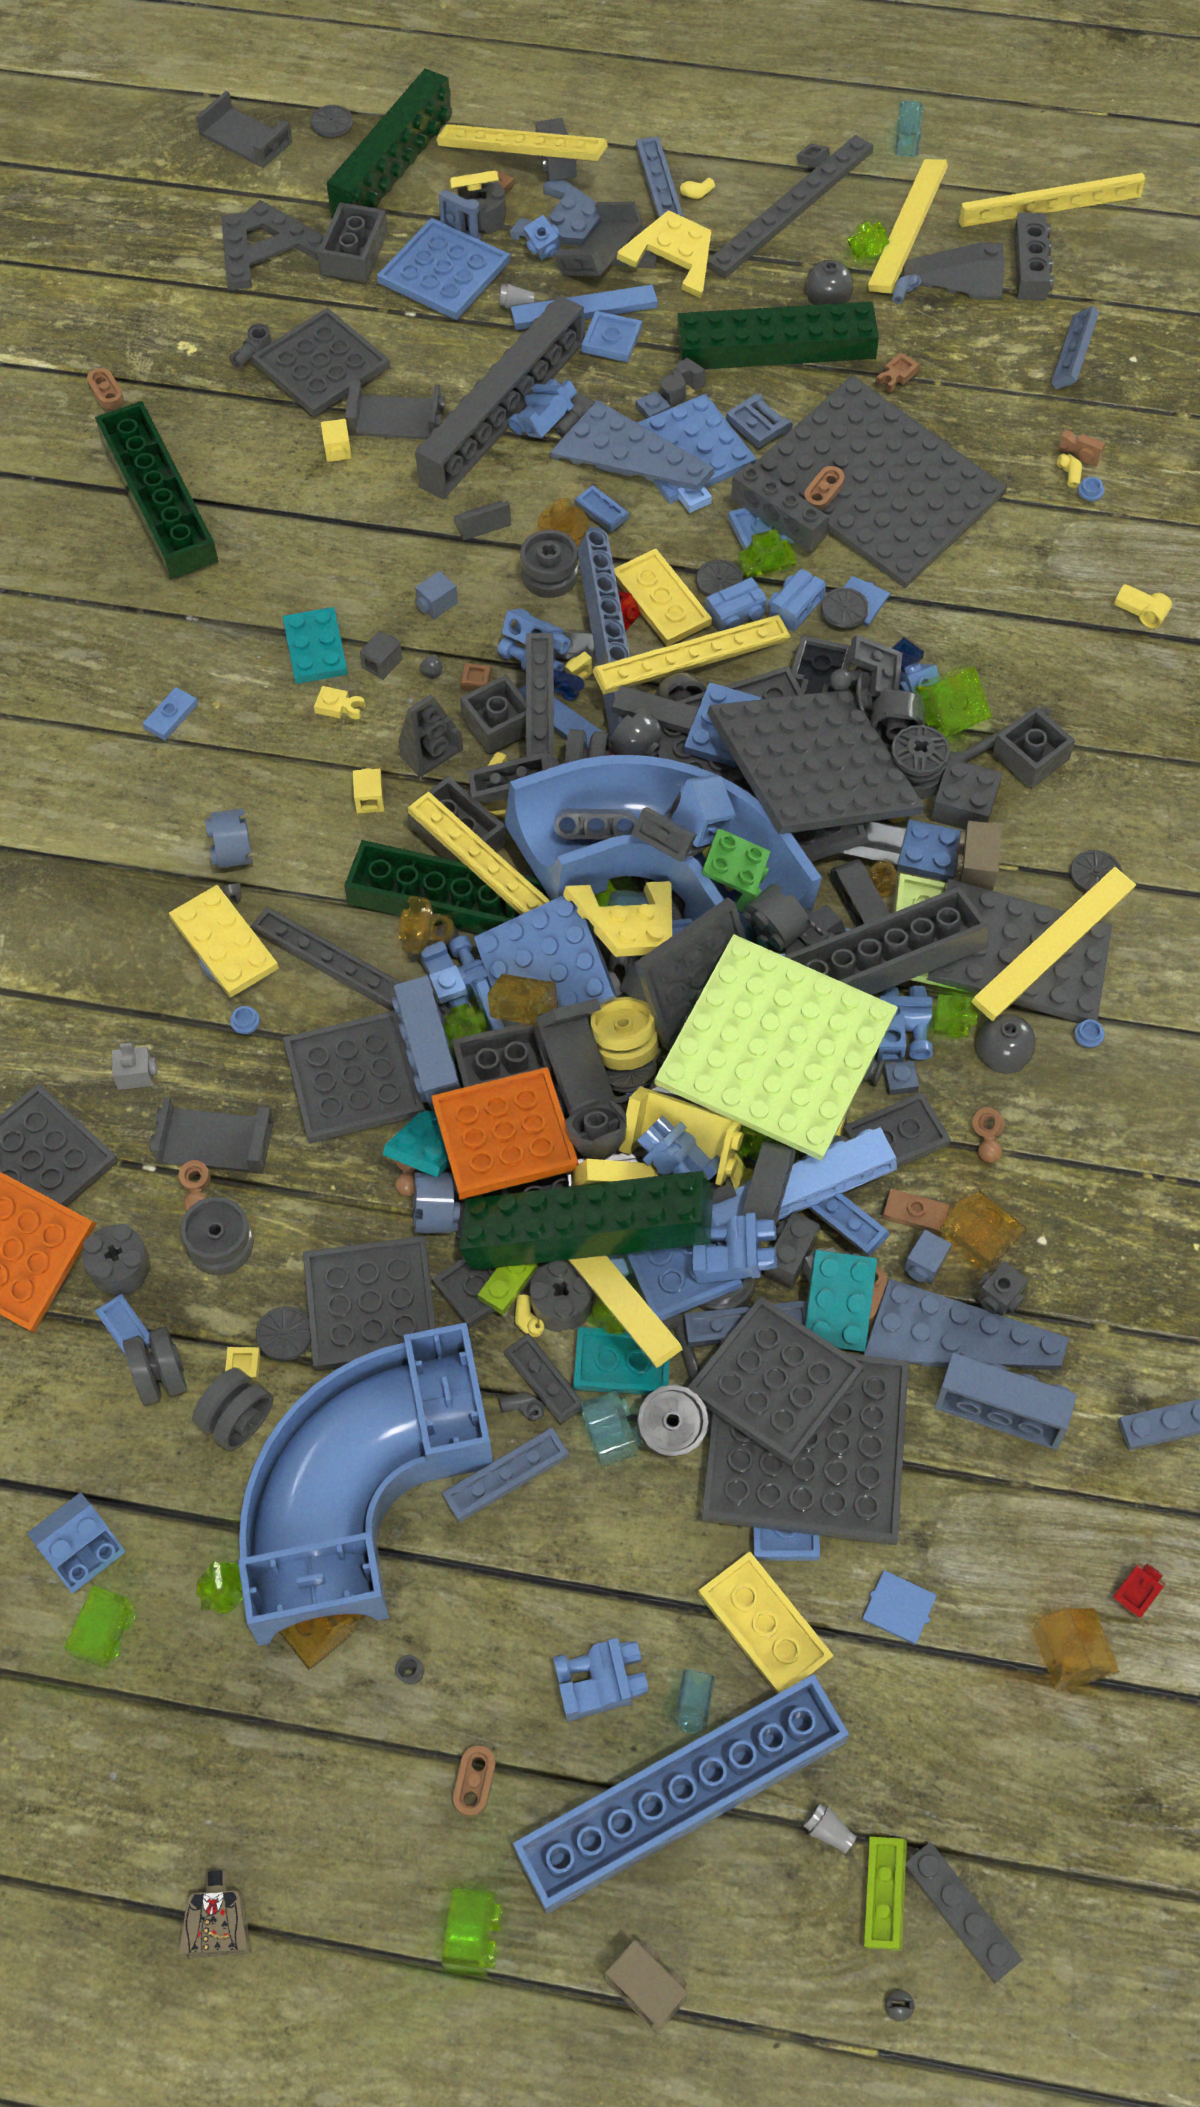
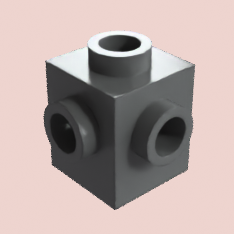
[977,1261,1029,1316]

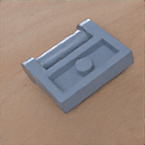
[438,189,482,241]
[726,394,793,448]

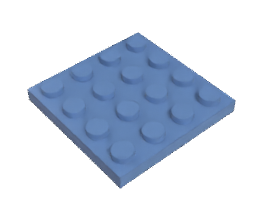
[377,218,510,320]
[638,394,757,504]
[474,896,617,1027]

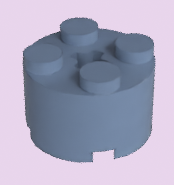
[205,808,253,869]
[413,1172,460,1233]

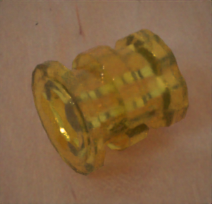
[870,861,896,898]

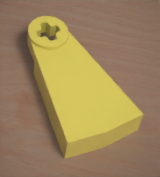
[571,1159,659,1186]

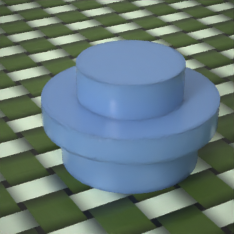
[1078,477,1104,501]
[230,1006,260,1034]
[1075,1019,1105,1048]

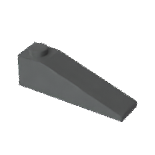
[903,243,1004,300]
[398,694,463,778]

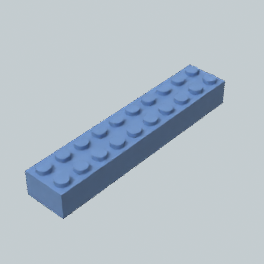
[513,1674,849,1914]

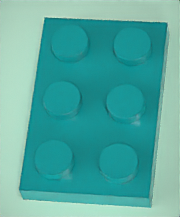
[282,607,348,684]
[383,1110,450,1178]
[804,1249,877,1352]
[573,1327,672,1395]

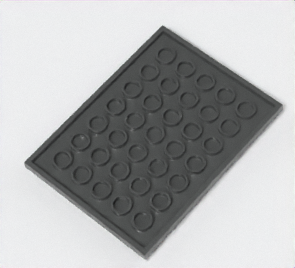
[753,375,1007,588]

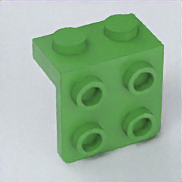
[702,829,771,912]

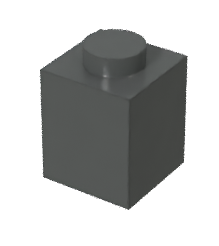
[360,631,403,680]

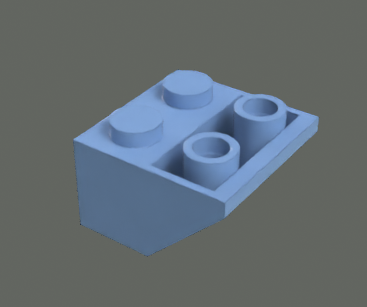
[671,774,736,847]
[27,1492,126,1594]

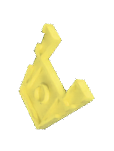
[616,210,711,298]
[563,881,672,957]

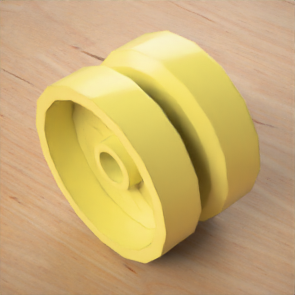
[590,997,659,1071]

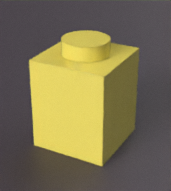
[321,419,352,462]
[353,768,384,814]

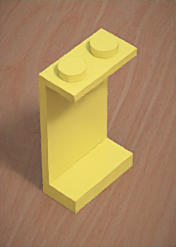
[619,1086,744,1186]

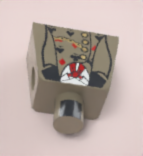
[179,1871,252,1959]

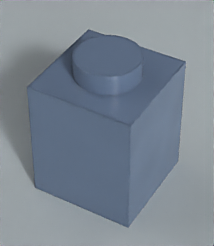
[415,571,458,619]
[904,1230,952,1285]

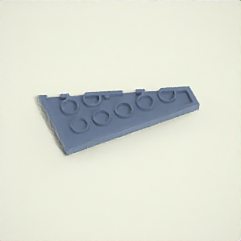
[550,400,715,491]
[864,1278,1069,1370]

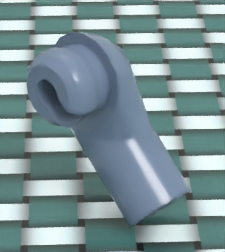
[892,274,921,304]

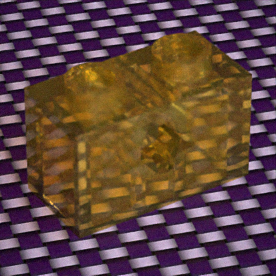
[487,974,559,1026]

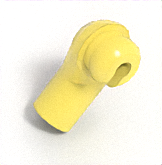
[680,178,715,200]
[1057,453,1082,488]
[515,1295,545,1337]

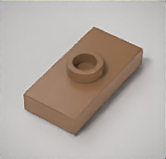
[882,1188,949,1235]

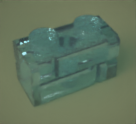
[895,101,923,157]

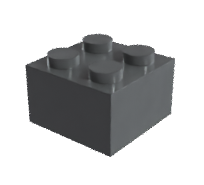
[460,674,526,755]
[992,706,1075,789]
[931,758,1003,830]

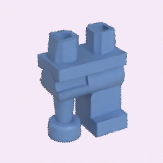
[508,379,577,438]
[498,608,571,677]
[419,935,494,1016]
[877,986,933,1062]
[637,1115,720,1181]
[693,1213,777,1283]
[553,1638,649,1722]

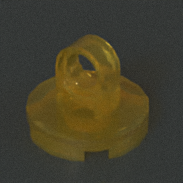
[538,498,589,546]
[399,895,454,954]

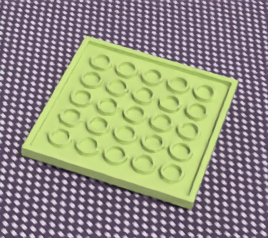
[654,934,898,1161]

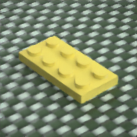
[614,548,712,646]
[169,885,279,998]
[698,1551,834,1694]

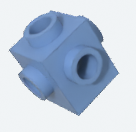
[523,215,561,261]
[899,663,943,703]

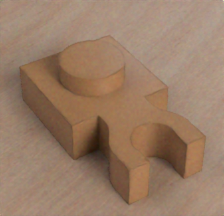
[876,352,920,393]
[1058,429,1105,467]

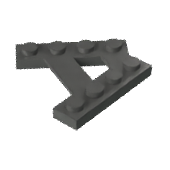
[221,200,325,290]

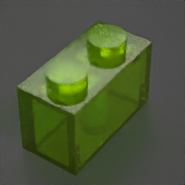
[64,1586,135,1669]

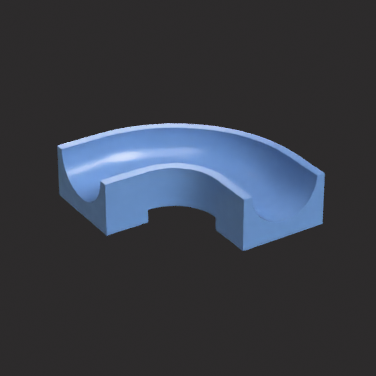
[505,755,822,942]
[238,1323,493,1646]

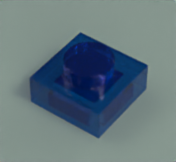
[892,637,924,672]

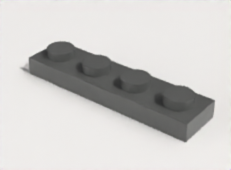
[906,1842,1023,1984]

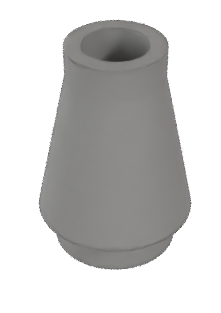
[499,283,534,308]
[803,1803,857,1854]

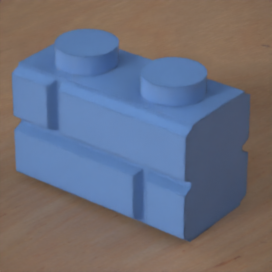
[768,569,826,632]
[705,577,767,632]

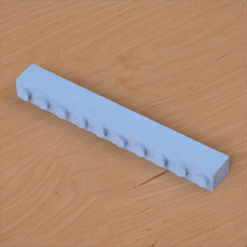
[606,1127,897,1280]

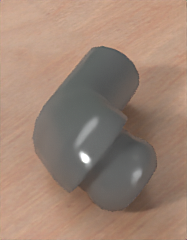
[499,1392,545,1420]

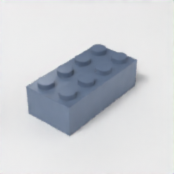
[391,975,462,1111]
[934,1353,1077,1450]

